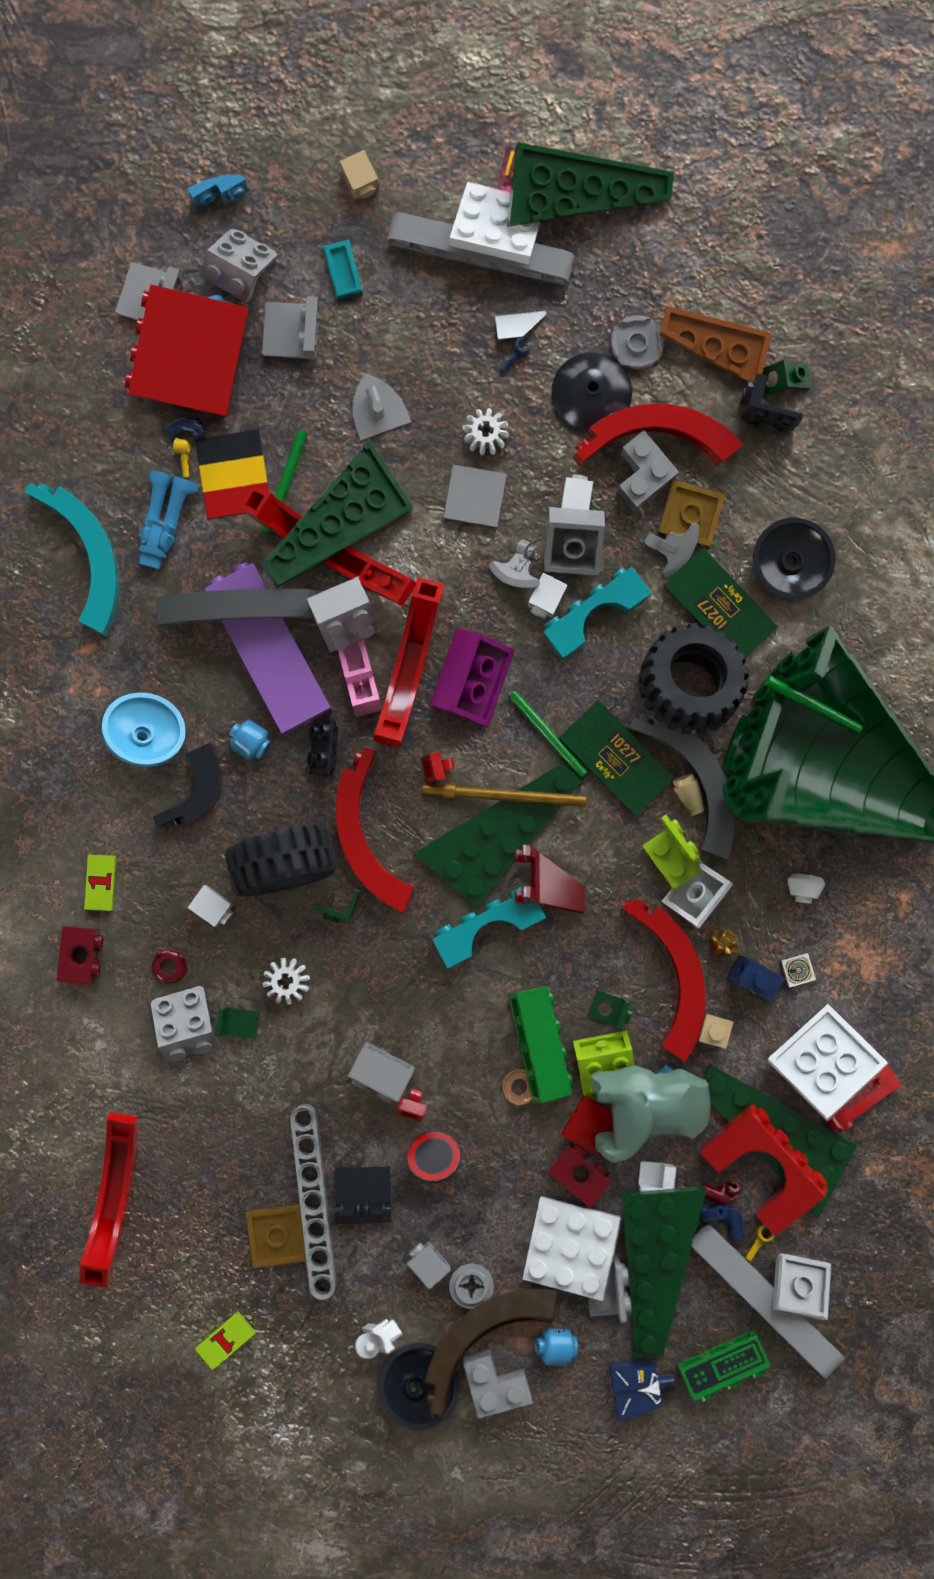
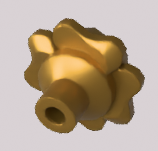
[711,929,739,957]

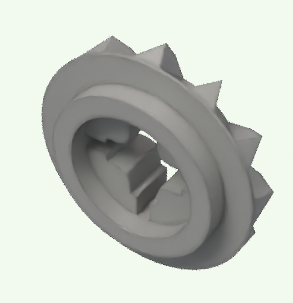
[449,1263,494,1309]

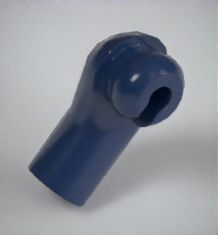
[164,416,206,438]
[699,1202,726,1223]
[717,1204,744,1241]

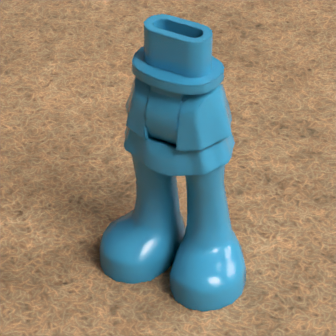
[138,470,199,569]

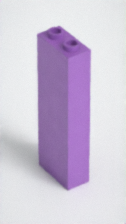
[204,562,332,736]

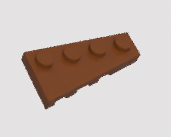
[659,306,772,382]

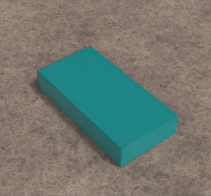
[323,240,363,301]

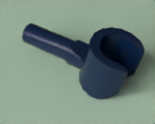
[500,337,532,373]

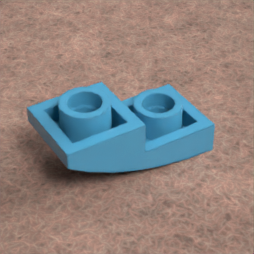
[187,175,248,207]

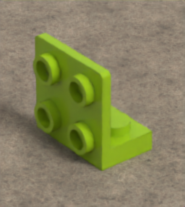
[642,815,702,892]
[573,1030,635,1102]

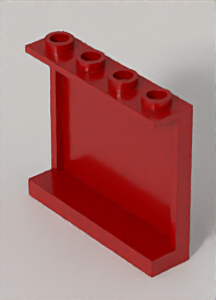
[124,284,248,418]

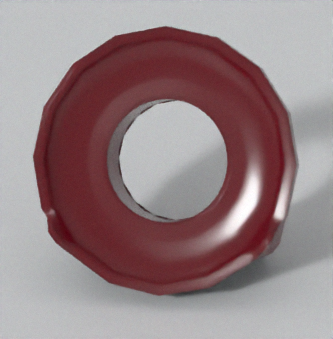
[152,948,187,984]

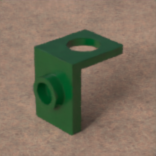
[762,360,812,396]
[313,889,361,923]
[588,990,633,1029]
[215,1006,260,1039]

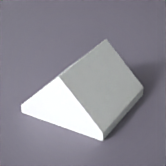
[661,863,733,928]

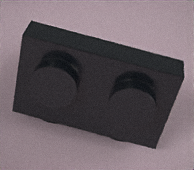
[740,373,803,433]

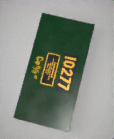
[663,547,778,657]
[559,700,675,816]

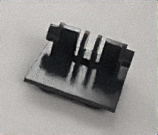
[307,717,339,776]
[335,1166,391,1224]

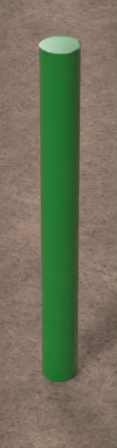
[262,430,308,535]
[764,675,863,735]
[508,690,588,779]

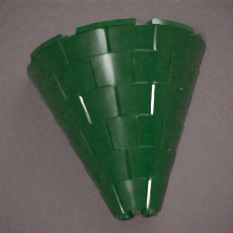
[722,626,934,844]

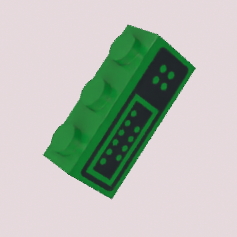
[677,1330,771,1401]

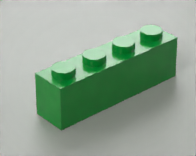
[508,986,573,1103]

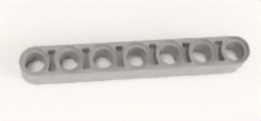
[387,213,575,284]
[290,1104,337,1300]
[692,1223,845,1379]

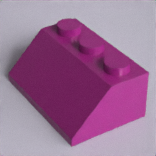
[429,628,515,727]

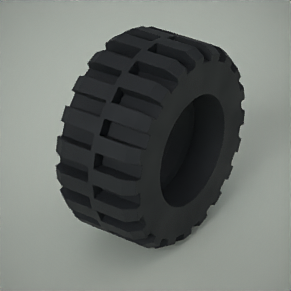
[638,624,749,735]
[225,824,337,897]

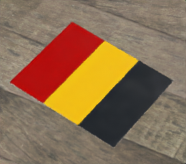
[195,429,269,519]

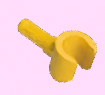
[173,438,191,478]
[745,1225,774,1261]

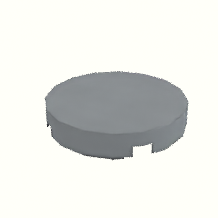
[610,315,665,371]

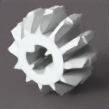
[463,408,509,456]
[263,958,310,1005]

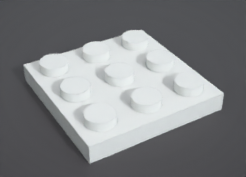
[449,182,541,265]
[768,1004,888,1121]
[523,1196,622,1301]

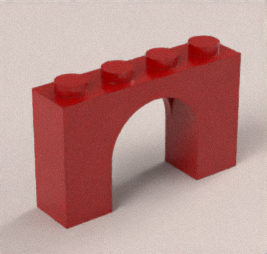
[700,1103,827,1236]

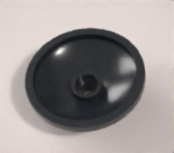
[551,352,633,433]
[753,517,836,600]
[377,1343,459,1430]

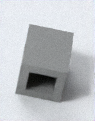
[407,1241,451,1289]

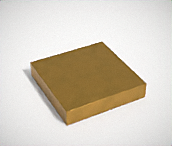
[657,480,725,548]
[246,1204,306,1268]

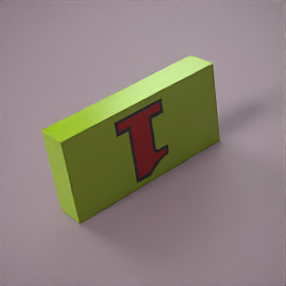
[84,854,117,911]
[195,1311,256,1370]

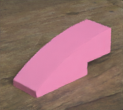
[338,639,382,717]

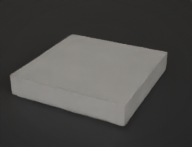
[444,465,507,529]
[772,1253,831,1321]

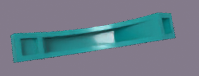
[25,483,120,637]

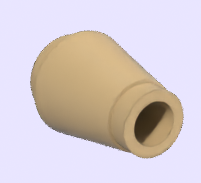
[673,773,706,816]

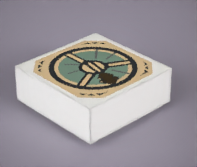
[780,953,816,988]

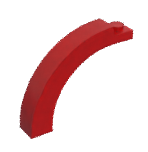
[573,403,743,467]
[373,577,444,748]
[336,746,414,912]
[621,898,705,1062]
[79,1112,139,1289]

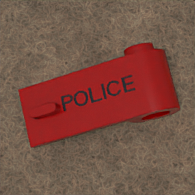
[825,1057,901,1132]

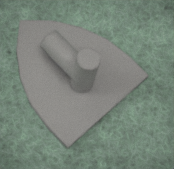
[353,373,411,441]

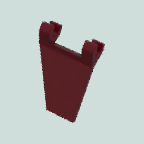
[515,845,585,914]

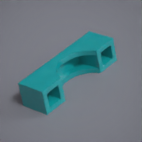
[543,567,652,661]
[432,886,546,969]

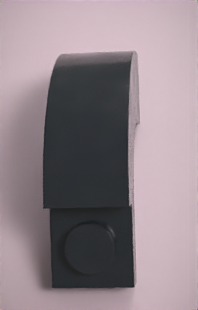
[153,742,223,830]

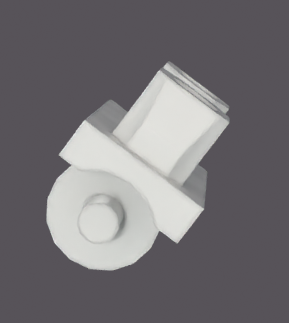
[355,1319,402,1359]

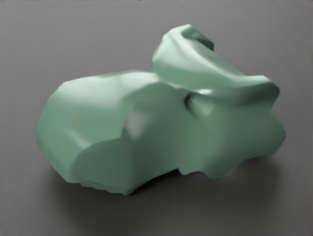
[591,1065,711,1163]

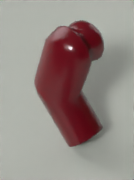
[702,1180,741,1205]

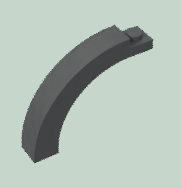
[156,589,324,625]
[628,715,735,860]

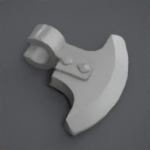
[644,523,699,578]
[489,539,540,588]

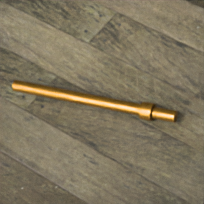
[422,783,587,807]

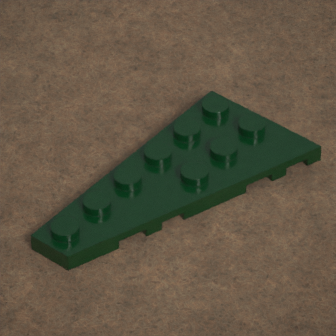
[507,142,674,227]
[261,440,414,589]
[413,763,582,907]
[702,1064,858,1219]
[622,1186,706,1358]

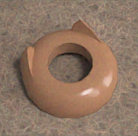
[501,1069,532,1106]

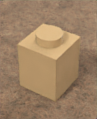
[340,150,379,199]
[697,1013,733,1049]

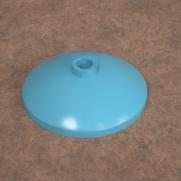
[102,693,185,767]

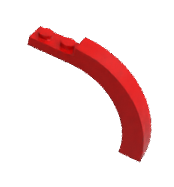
[238,484,417,607]

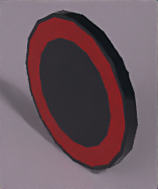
[406,1131,462,1183]

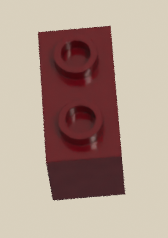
[56,926,104,985]
[546,1143,612,1208]

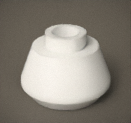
[787,873,825,904]

